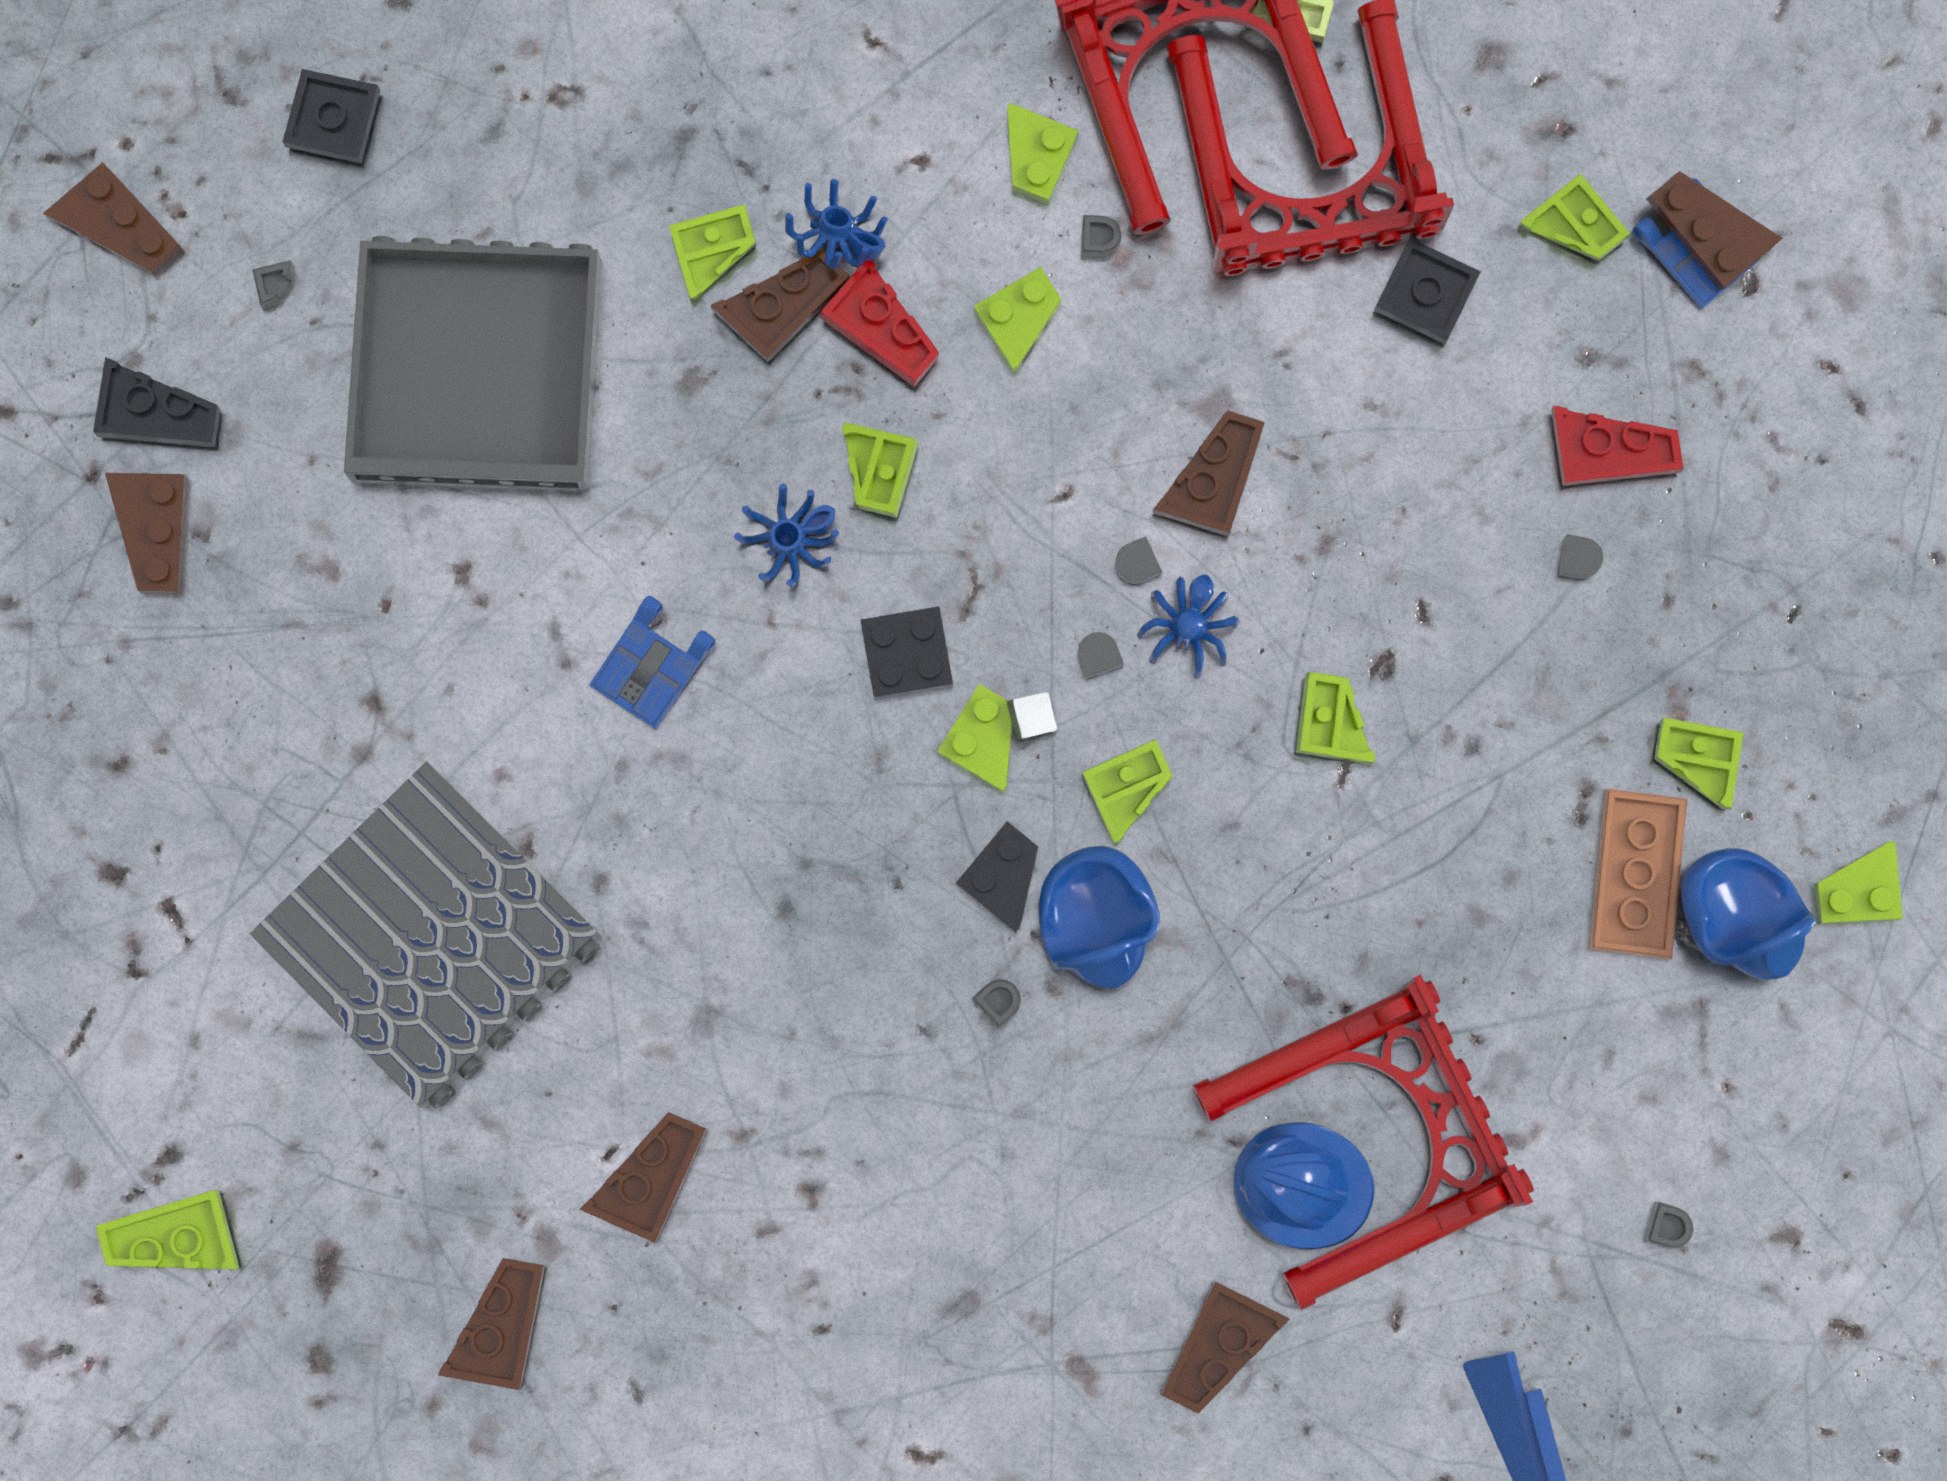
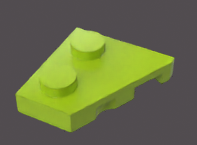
[1520,173,1630,261]
[669,204,756,301]
[842,422,919,518]
[1296,671,1375,765]
[1081,739,1172,843]

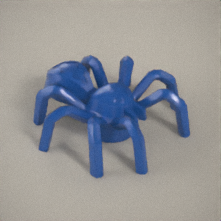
[785,179,888,270]
[734,483,839,587]
[1137,575,1240,679]

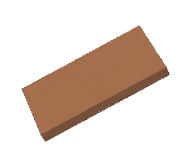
[1589,789,1688,960]

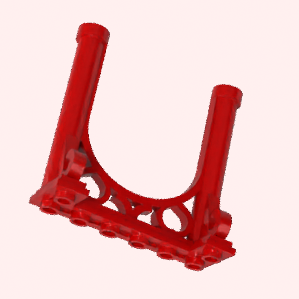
[1055,0,1358,235]
[1167,0,1454,276]
[1192,974,1534,1311]

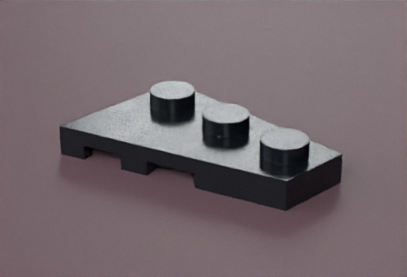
[93,357,221,447]

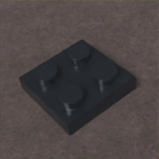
[283,69,380,163]
[1374,238,1481,344]
[861,606,953,700]

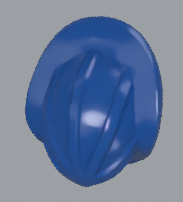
[1038,846,1160,989]
[1681,848,1816,980]
[1234,1122,1375,1249]

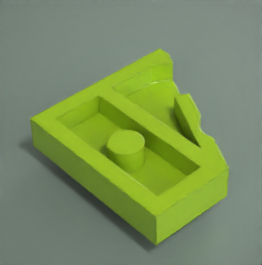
[1007,103,1079,205]
[974,267,1061,373]
[937,684,1012,793]
[1654,717,1744,810]
[1814,841,1903,925]

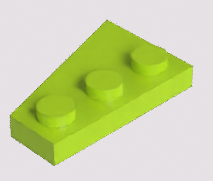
[95,1189,240,1269]

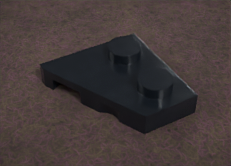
[956,821,1038,934]

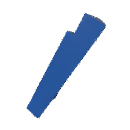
[1463,1351,1566,1481]

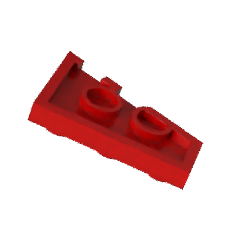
[820,260,939,387]
[1551,405,1684,486]

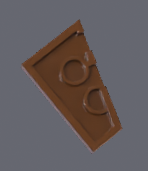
[43,162,183,275]
[1646,171,1783,290]
[710,249,850,362]
[1153,410,1265,537]
[105,473,188,594]
[580,1112,707,1243]
[438,1258,545,1390]
[1160,1281,1290,1414]

